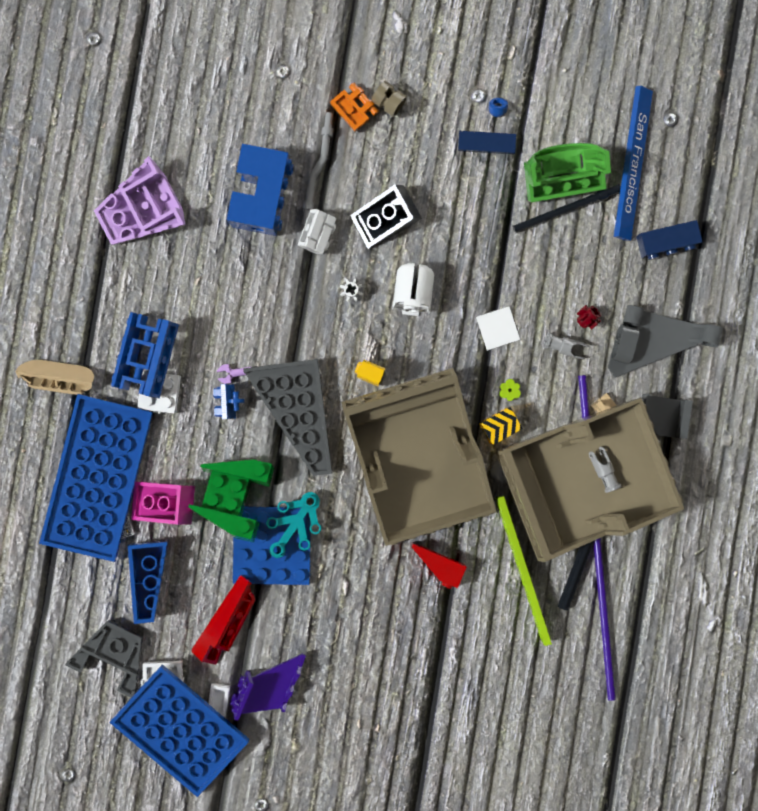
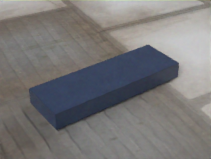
[458,131,516,155]

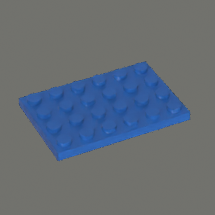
[109,664,249,797]

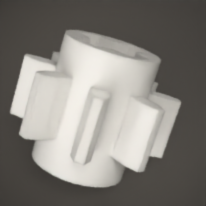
[340,279,363,302]

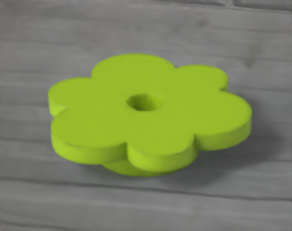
[499,379,521,401]

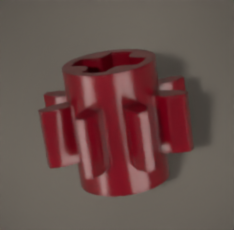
[577,305,601,330]

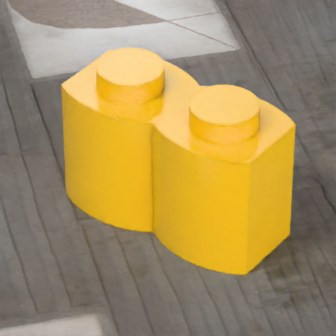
[355,359,385,387]

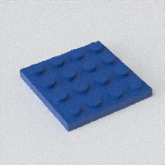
[233,506,311,585]

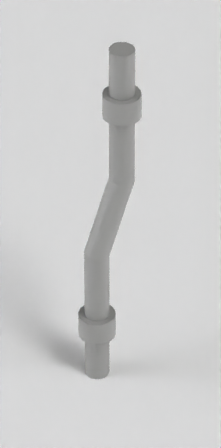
[302,112,333,225]

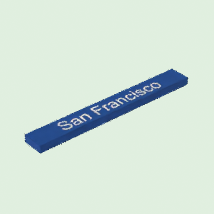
[614,85,653,241]

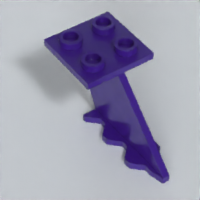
[230,654,306,721]

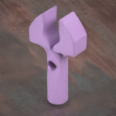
[217,364,250,384]

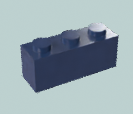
[636,220,702,260]

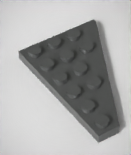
[243,359,332,476]

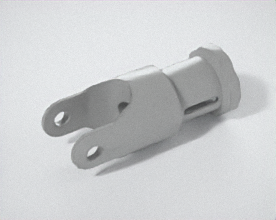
[543,332,589,359]
[589,447,621,493]

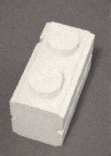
[298,209,336,254]

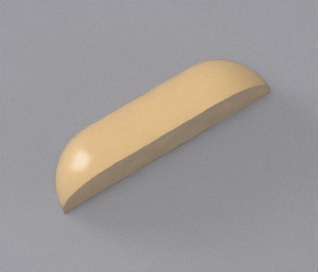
[15,360,94,395]

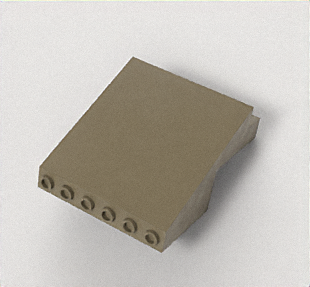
[341,368,496,546]
[496,398,684,562]

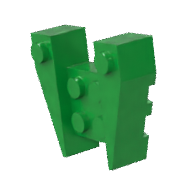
[189,460,274,543]

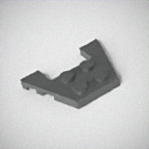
[65,620,143,697]

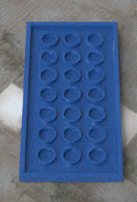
[39,394,153,562]

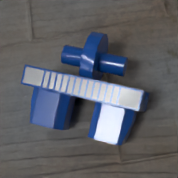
[213,384,245,419]

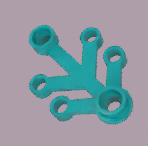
[266,492,321,558]

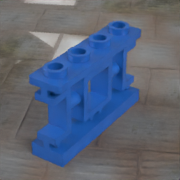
[111,312,179,399]

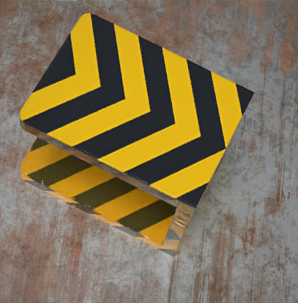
[479,407,523,445]

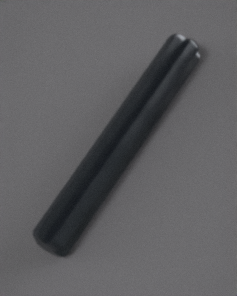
[558,541,594,610]

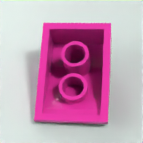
[131,482,195,525]

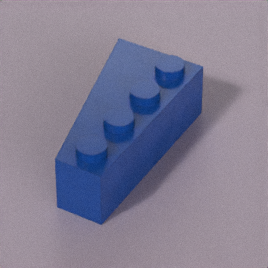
[128,540,169,624]

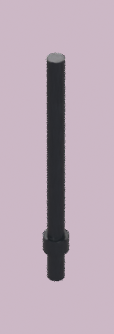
[513,184,621,233]

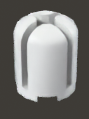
[392,263,434,316]

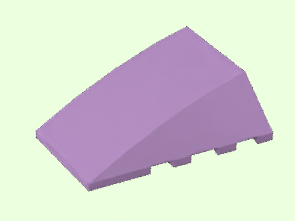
[94,156,185,245]

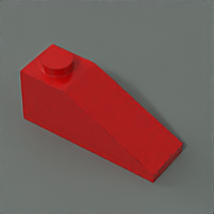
[411,542,467,589]

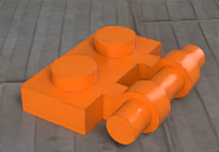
[330,82,379,132]

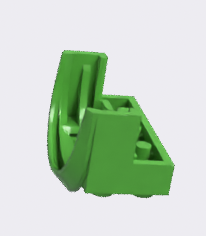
[524,143,611,202]

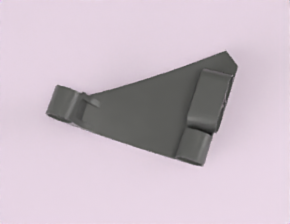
[608,305,723,378]

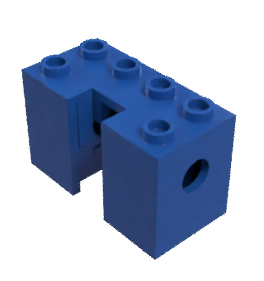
[227,143,294,236]

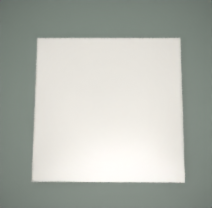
[476,307,520,350]

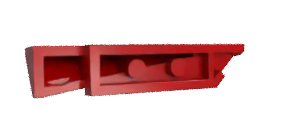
[191,576,255,665]

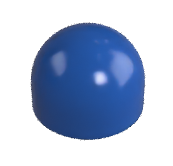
[489,98,508,117]

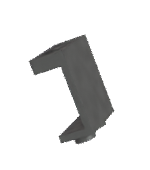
[640,394,693,439]

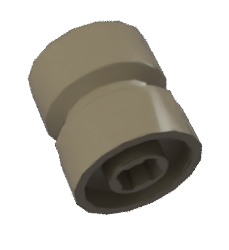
[371,80,407,117]

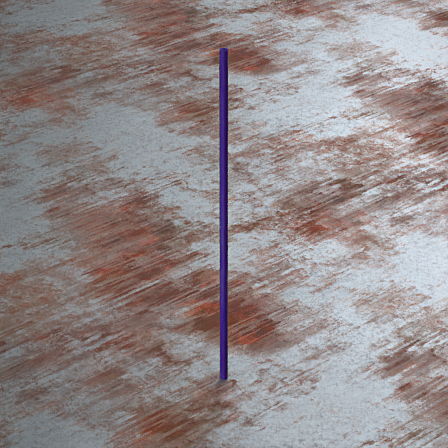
[578,375,616,701]

